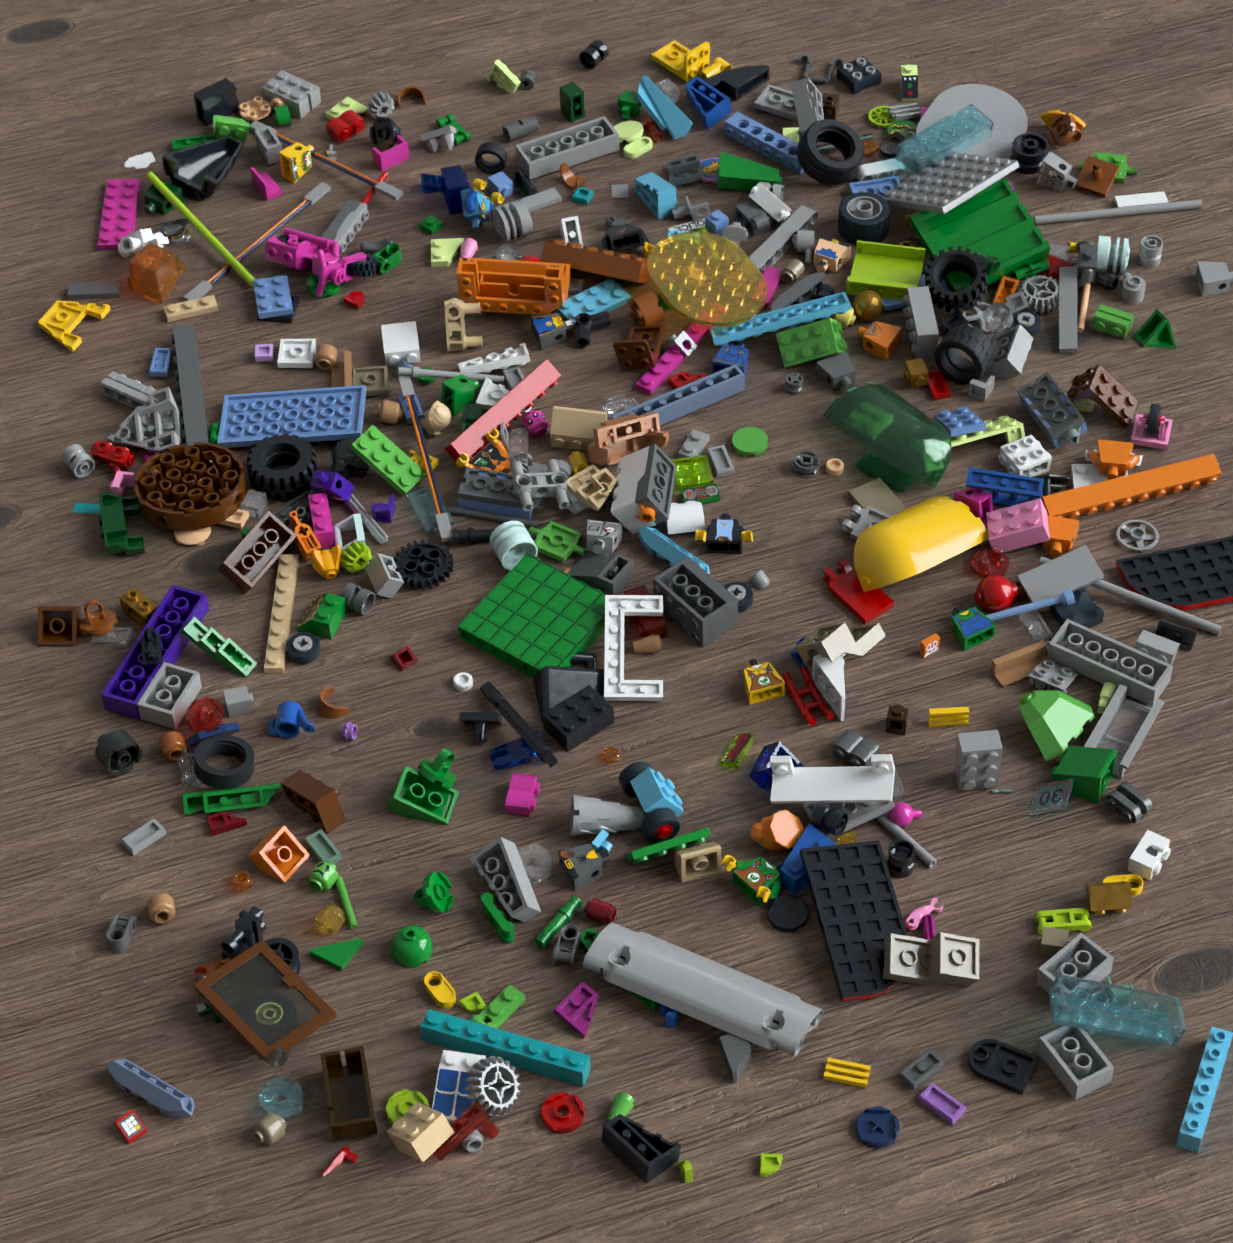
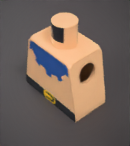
[814,235,851,272]

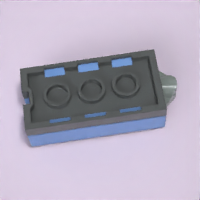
[1016,372,1088,449]
[457,467,544,519]

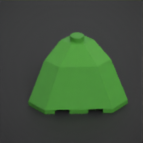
[1017,691,1095,761]

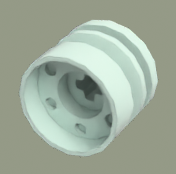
[1096,235,1130,274]
[490,521,538,571]

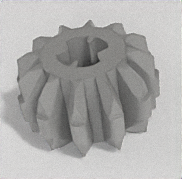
[366,92,395,119]

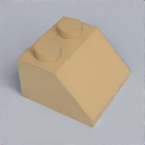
[674,842,721,883]

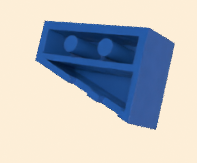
[685,76,732,130]
[780,823,837,896]

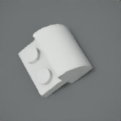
[665,501,705,535]

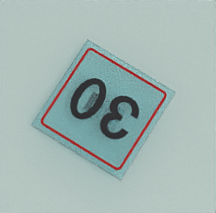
[1029,778,1074,817]

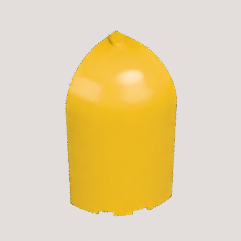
[854,496,989,592]

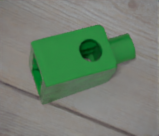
[441,375,479,417]

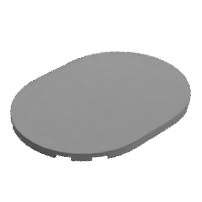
[915,84,1028,165]

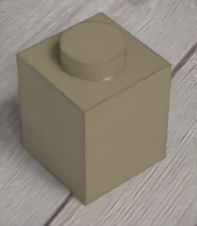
[1039,927,1072,958]

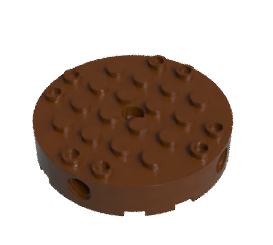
[134,442,247,531]

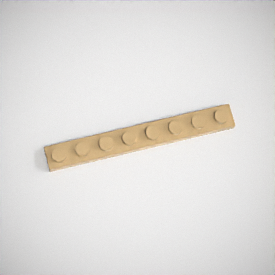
[264,554,299,673]

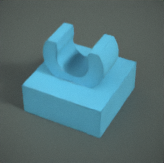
[591,829,613,853]

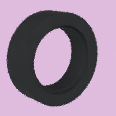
[194,735,254,789]

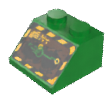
[296,593,347,640]

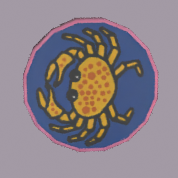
[701,158,720,184]

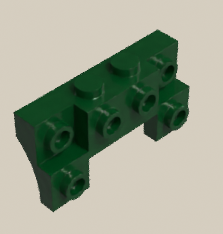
[98,492,145,556]

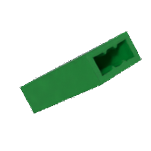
[717,152,782,191]

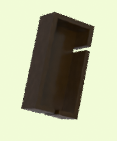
[320,1046,378,1141]

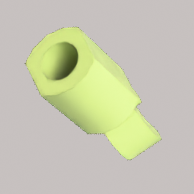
[1097,682,1116,715]

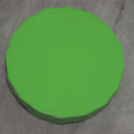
[732,427,768,457]

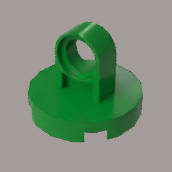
[417,748,456,788]
[413,872,454,913]

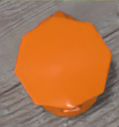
[750,810,805,851]

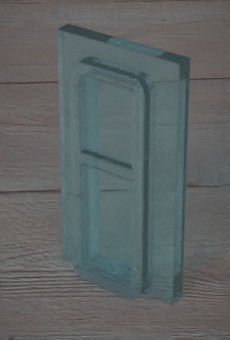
[407,486,455,533]

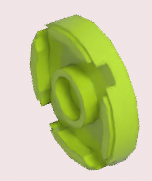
[386,1089,429,1126]

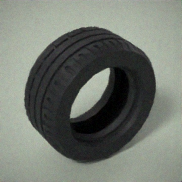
[797,119,864,185]

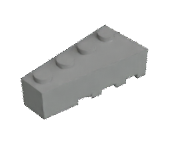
[469,837,541,922]

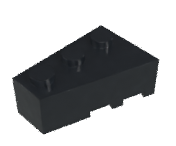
[601,1114,681,1183]

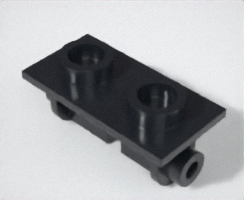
[510,169,539,198]
[141,627,162,666]

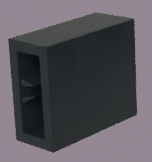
[193,78,239,127]

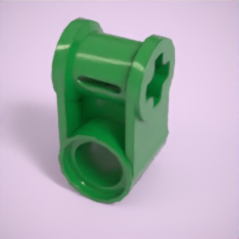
[373,243,402,274]

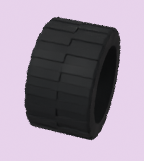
[934,325,995,385]

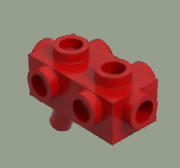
[91,441,135,478]

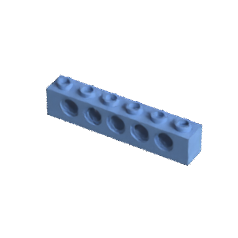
[725,112,805,175]

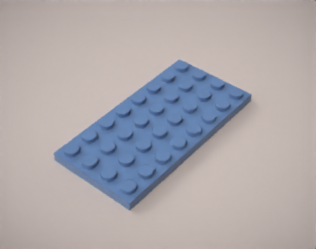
[217,385,366,448]

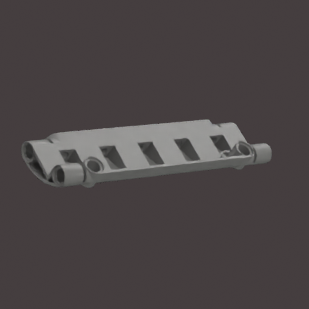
[583,922,823,1056]

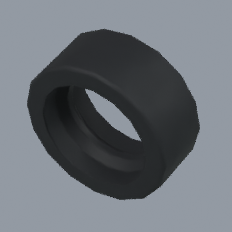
[475,142,507,174]

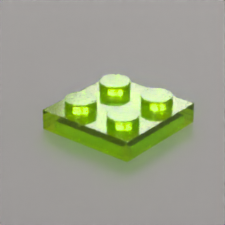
[671,455,714,490]

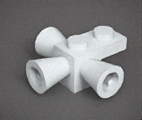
[118,228,169,258]

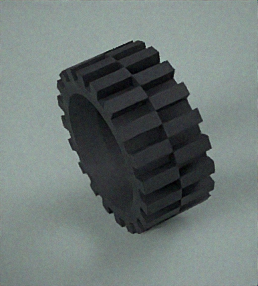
[925,246,988,312]

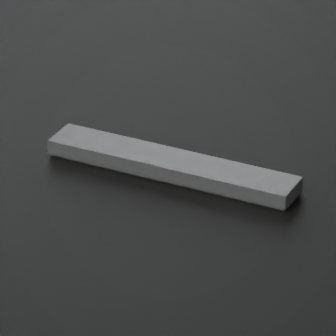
[1059,266,1077,353]

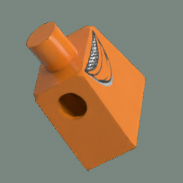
[857,321,902,361]

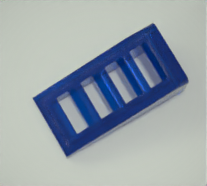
[421,174,455,193]

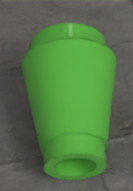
[607,1092,634,1121]

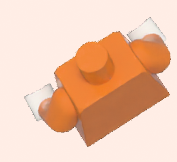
[1085,439,1143,480]

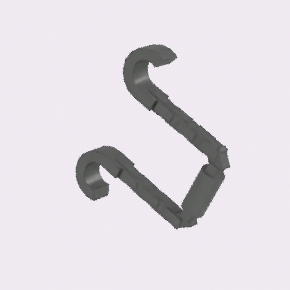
[797,54,845,84]

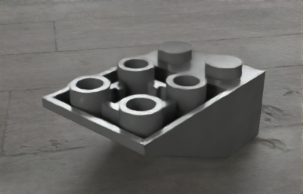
[568,552,634,595]

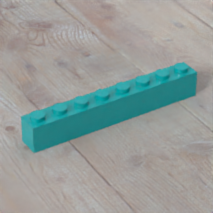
[420,1009,591,1087]

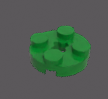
[306,274,341,299]

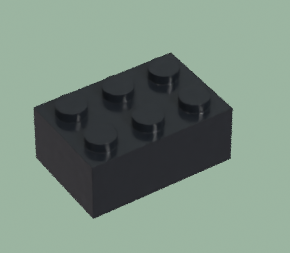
[542,685,614,752]

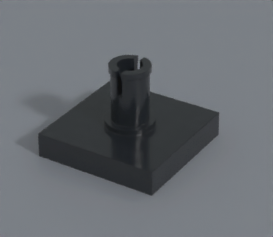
[459,712,503,742]

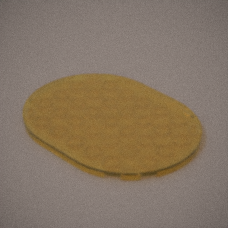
[647,232,767,327]

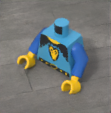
[461,179,504,231]

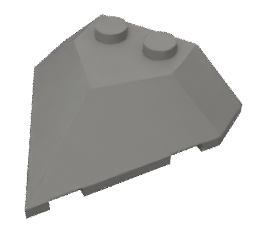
[106,387,183,452]

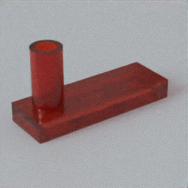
[433,1100,499,1161]

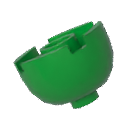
[391,925,433,968]

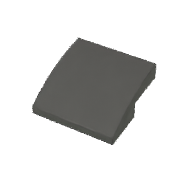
[667,154,703,186]

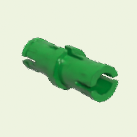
[1014,259,1050,280]

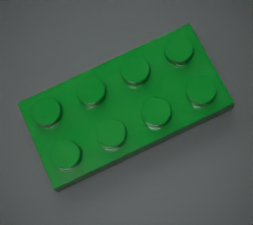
[624,827,711,864]

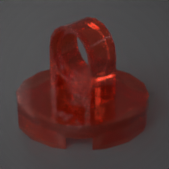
[186,696,224,734]

